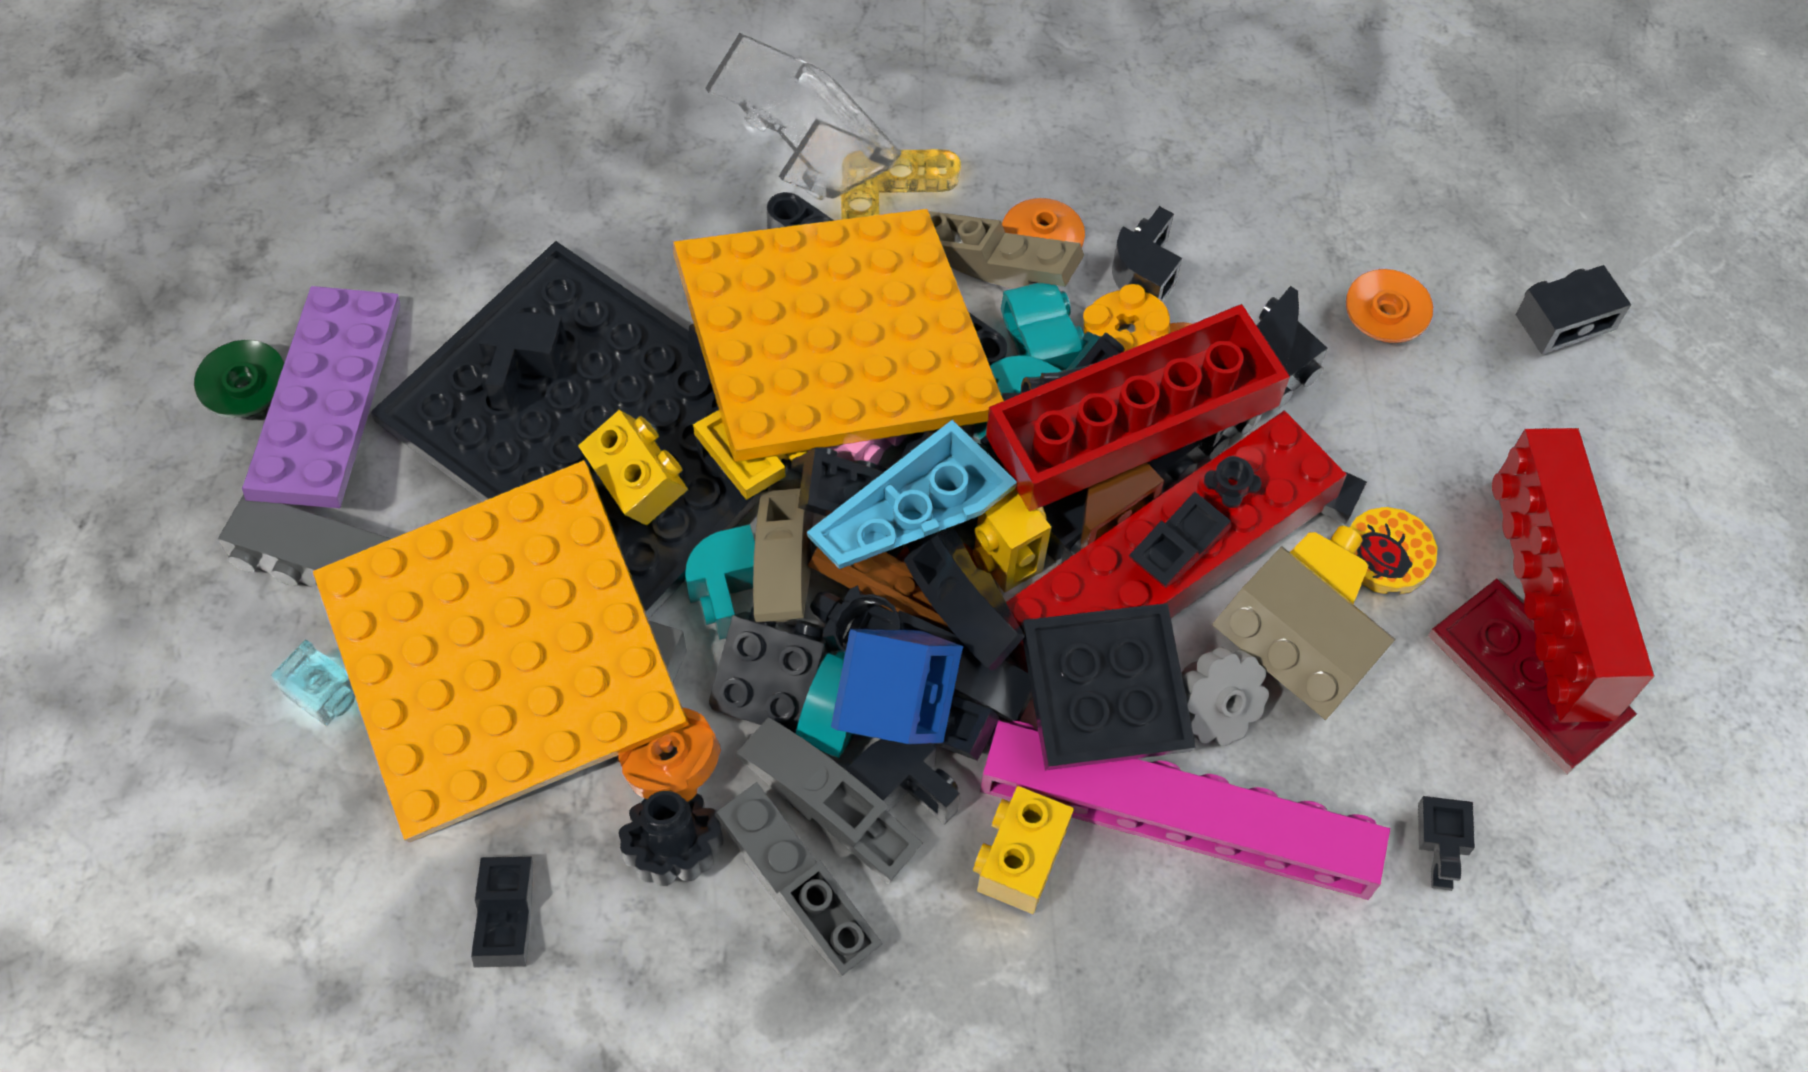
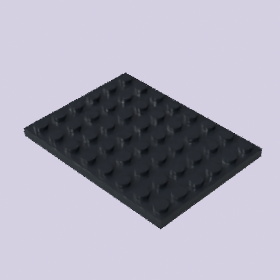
[371,241,792,619]

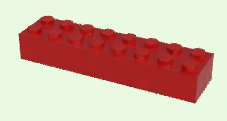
[1006,410,1347,673]

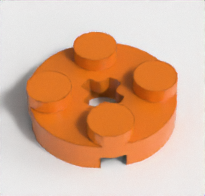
[618,708,721,802]

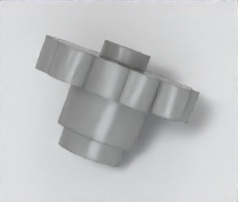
[1182,647,1269,746]

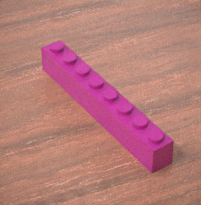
[980,721,1390,900]

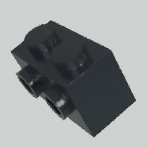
[1515,265,1631,355]

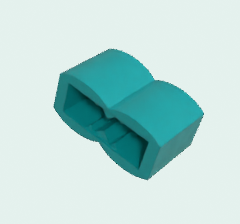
[1000,283,1086,371]

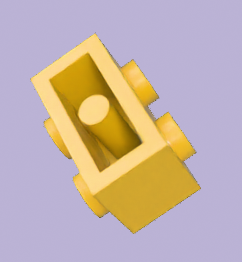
[578,410,688,525]
[972,488,1051,593]
[973,786,1074,915]

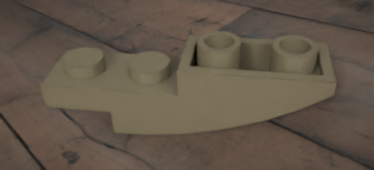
[929,211,1084,289]
[753,479,814,622]

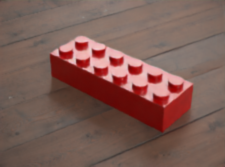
[986,304,1290,512]
[1492,428,1655,723]

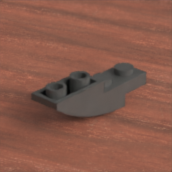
[735,717,923,884]
[715,782,883,977]

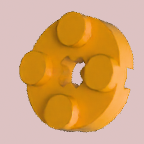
[1083,284,1170,352]

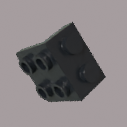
[709,606,832,733]

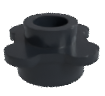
[1204,456,1262,508]

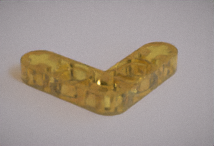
[840,149,961,220]

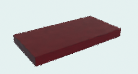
[1428,578,1637,775]

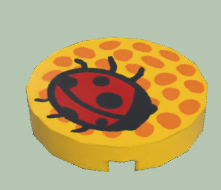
[1350,507,1438,594]

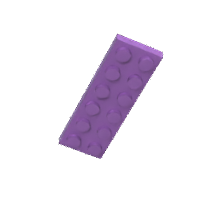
[242,286,400,509]

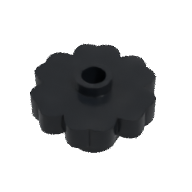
[618,791,724,886]

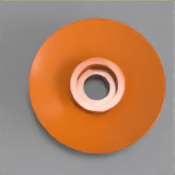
[1002,198,1085,248]
[1346,269,1433,343]

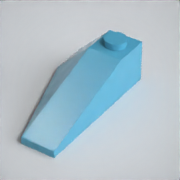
[807,420,1017,569]

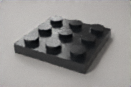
[1020,603,1196,771]

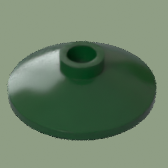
[194,340,284,418]

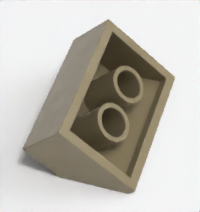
[1212,546,1396,720]

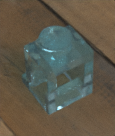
[271,639,355,727]

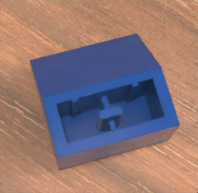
[831,629,963,744]

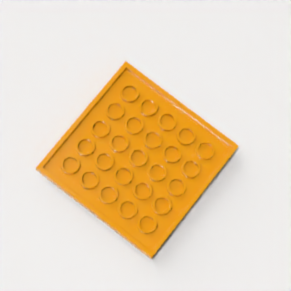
[673,209,1003,462]
[313,460,689,842]

